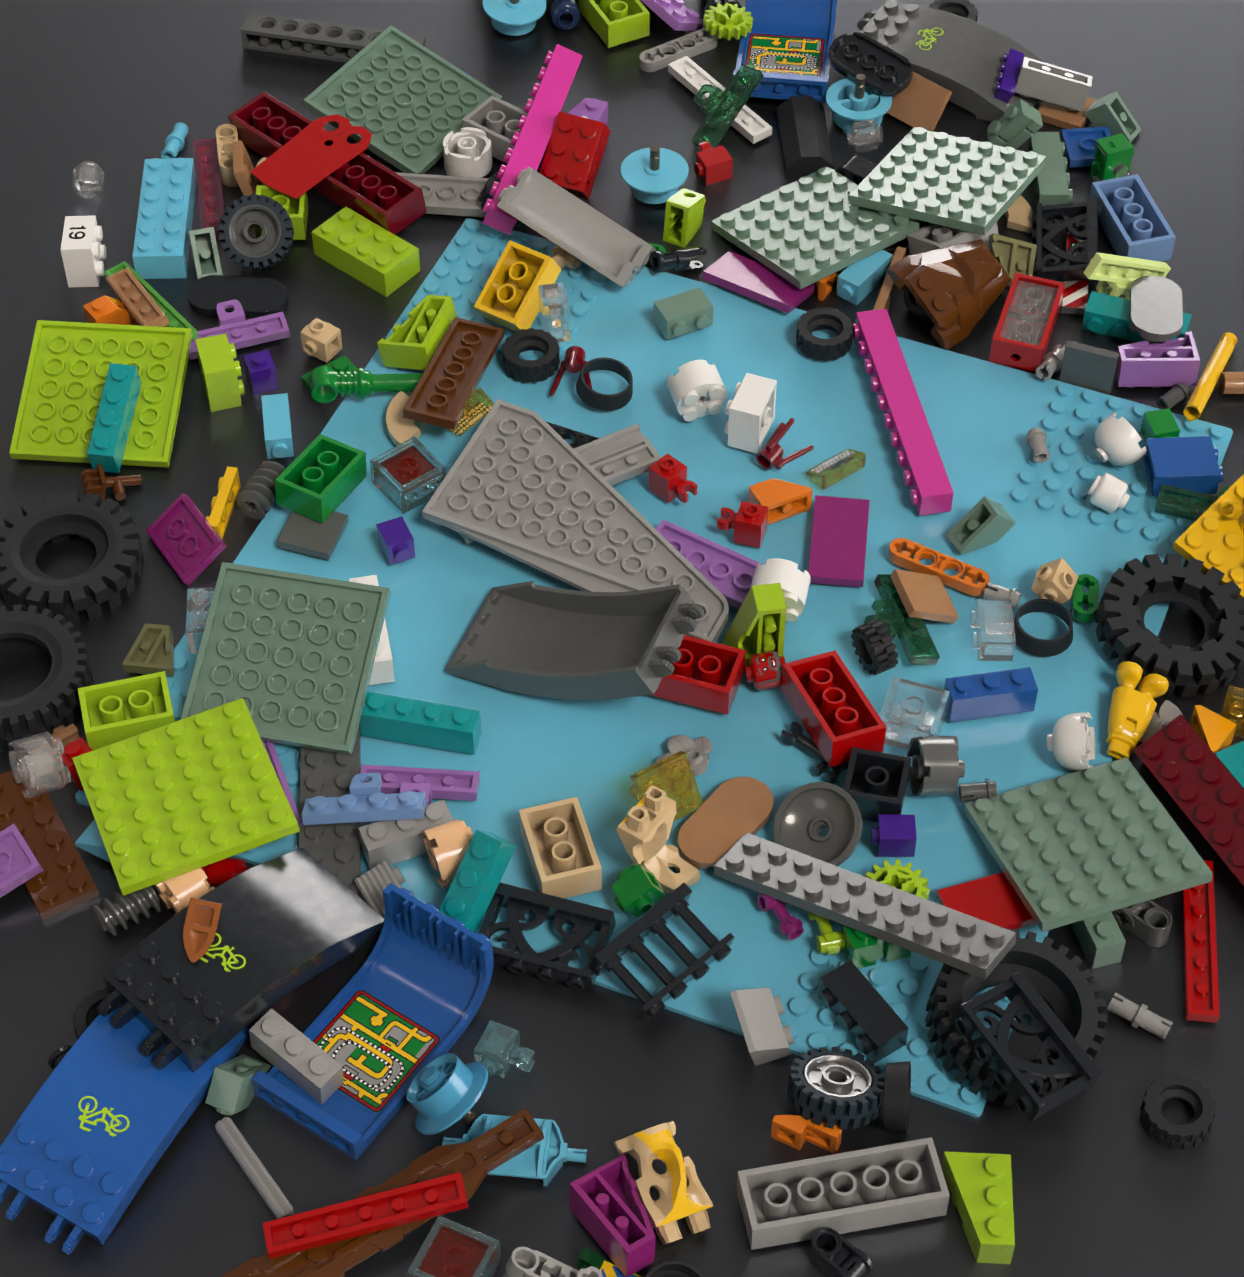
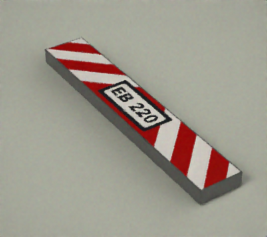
[1061,228,1089,316]

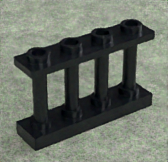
[589,883,735,1022]

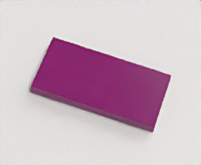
[702,251,815,313]
[808,495,870,587]

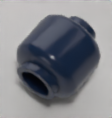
[550,0,580,31]

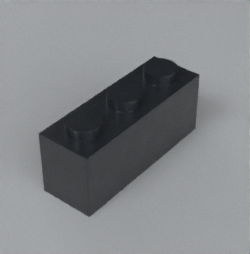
[818,960,908,1063]

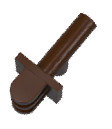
[80,464,142,502]

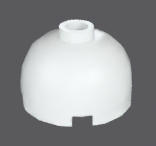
[1095,412,1147,467]
[1047,712,1095,771]

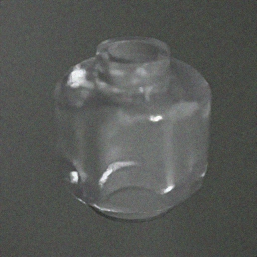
[847,119,883,152]
[71,161,104,199]

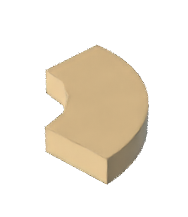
[1004,195,1033,234]
[386,391,421,450]

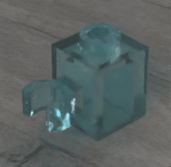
[474,1020,535,1078]

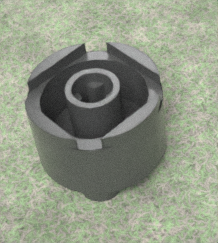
[907,736,965,796]

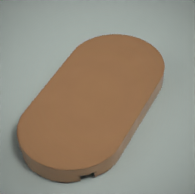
[678,777,774,869]

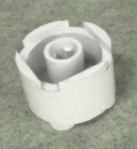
[443,127,492,178]
[667,360,727,422]
[751,558,811,622]

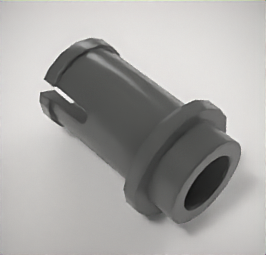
[1156,382,1191,409]
[958,779,997,802]

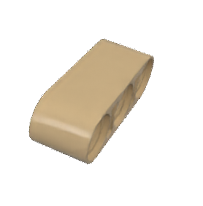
[216,124,239,187]

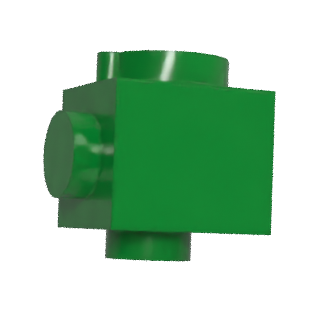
[611,864,667,918]

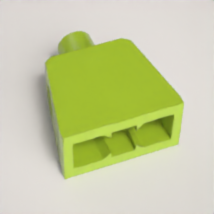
[663,189,706,248]

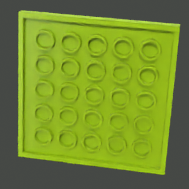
[9,320,193,468]
[72,698,300,896]

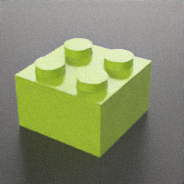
[255,185,309,240]
[195,333,245,412]

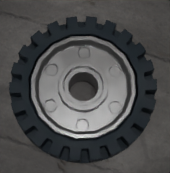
[787,1047,885,1129]

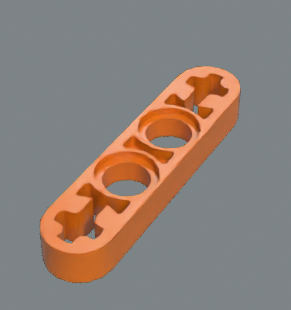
[888,538,990,597]

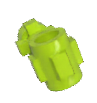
[808,911,845,955]

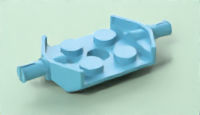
[442,1114,587,1186]

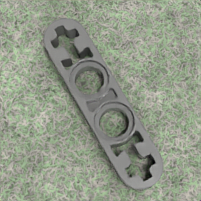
[639,28,718,72]

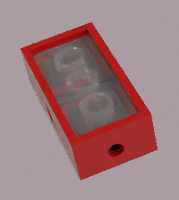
[989,272,1065,372]

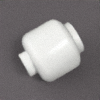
[1087,473,1130,513]

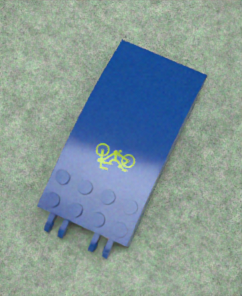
[0,1004,250,1254]

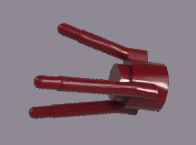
[549,346,593,396]
[756,418,814,470]

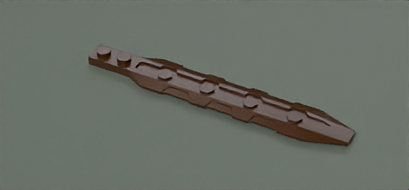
[221,1108,544,1277]

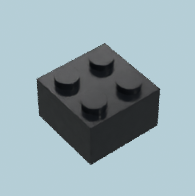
[843,747,911,822]

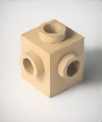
[300,318,343,363]
[1031,558,1079,604]

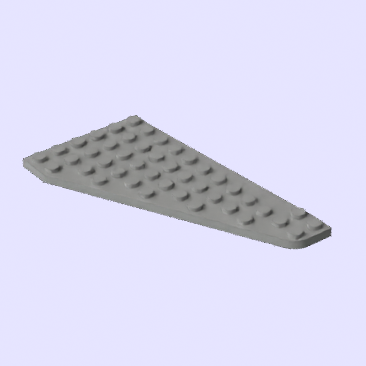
[422,399,729,642]

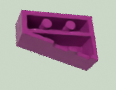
[569,1154,656,1277]

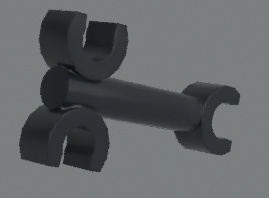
[780,721,849,784]

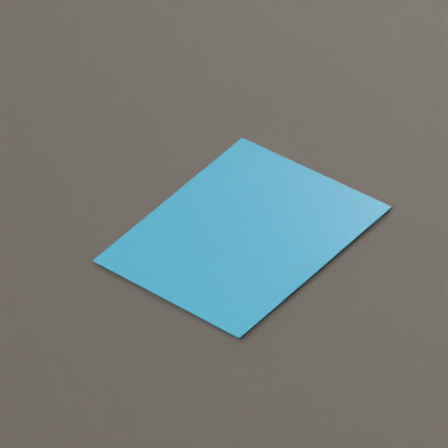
[75,218,1233,1117]

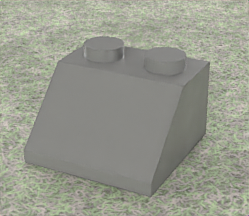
[730,988,795,1066]

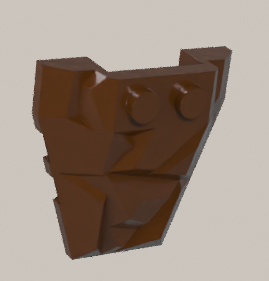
[886,239,1011,350]

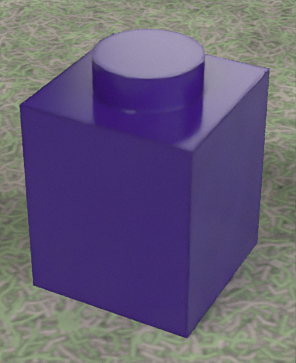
[243,349,279,395]
[376,516,415,565]
[871,814,917,857]

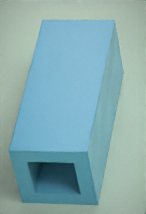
[836,249,893,305]
[261,393,294,459]

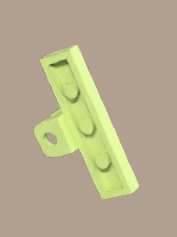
[1083,252,1171,300]

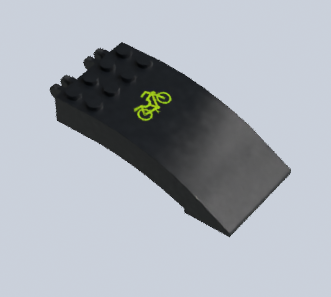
[97,847,384,1073]

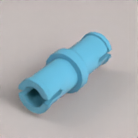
[161,122,189,159]

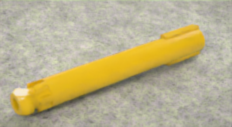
[1183,332,1237,422]

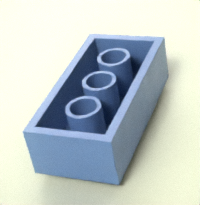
[1089,174,1176,262]

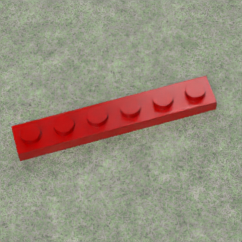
[1181,860,1220,1023]
[263,1172,469,1259]

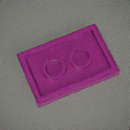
[146,493,227,585]

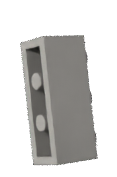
[1015,57,1093,112]
[358,800,453,870]
[249,1008,344,1105]

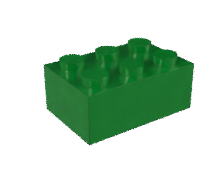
[275,434,366,523]

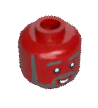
[745,650,786,691]

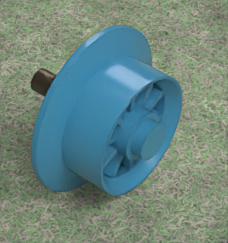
[407,1053,488,1135]

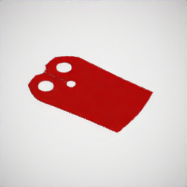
[250,114,372,199]

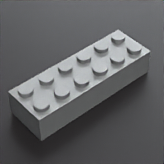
[736,1137,950,1250]

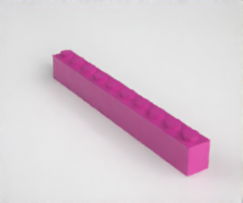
[482,44,583,235]
[853,309,954,516]

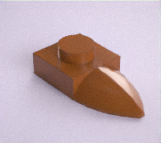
[183,897,222,963]

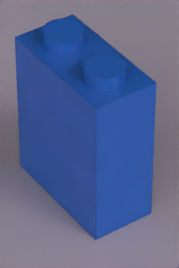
[1143,436,1224,496]

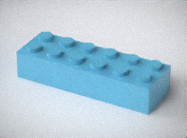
[132,158,197,279]

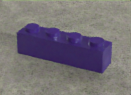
[994,48,1024,103]

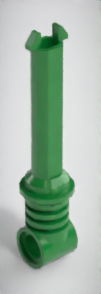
[310,366,423,403]

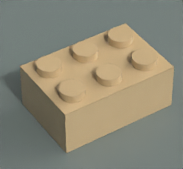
[519,797,602,898]

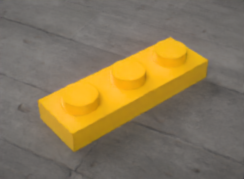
[206,466,241,539]

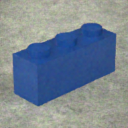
[943,667,1038,722]

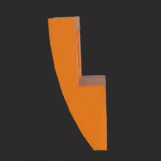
[771,1115,842,1154]

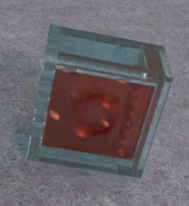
[370,436,446,514]
[407,1215,501,1277]

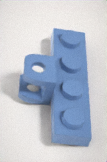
[301,773,427,825]

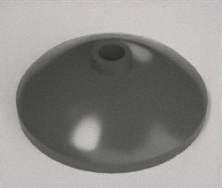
[773,782,862,866]

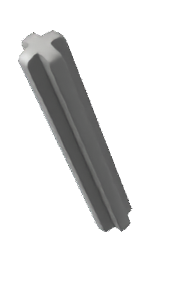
[215,1117,294,1219]

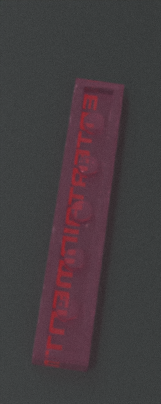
[193,138,225,240]

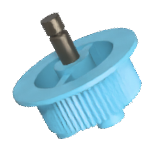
[826,74,892,134]

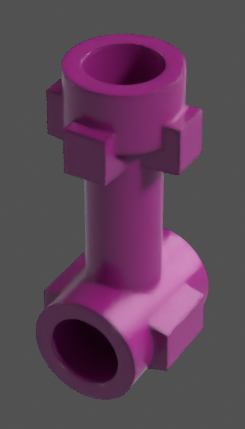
[757,893,804,940]

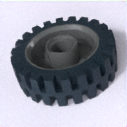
[218,194,294,270]

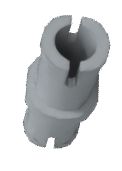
[1036,344,1065,380]
[1107,992,1173,1040]

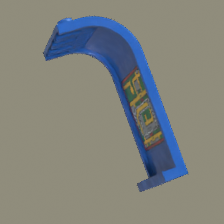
[732,0,837,103]
[251,883,493,1160]

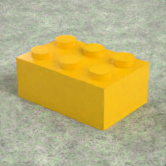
[474,240,562,332]

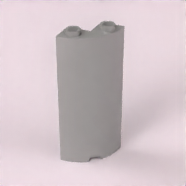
[497,167,656,287]

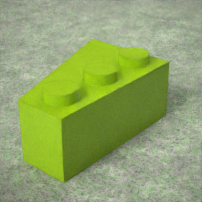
[377,295,457,370]
[721,583,786,666]
[941,1151,1015,1264]

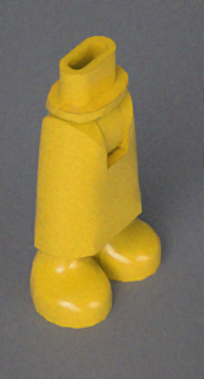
[1106,661,1169,760]

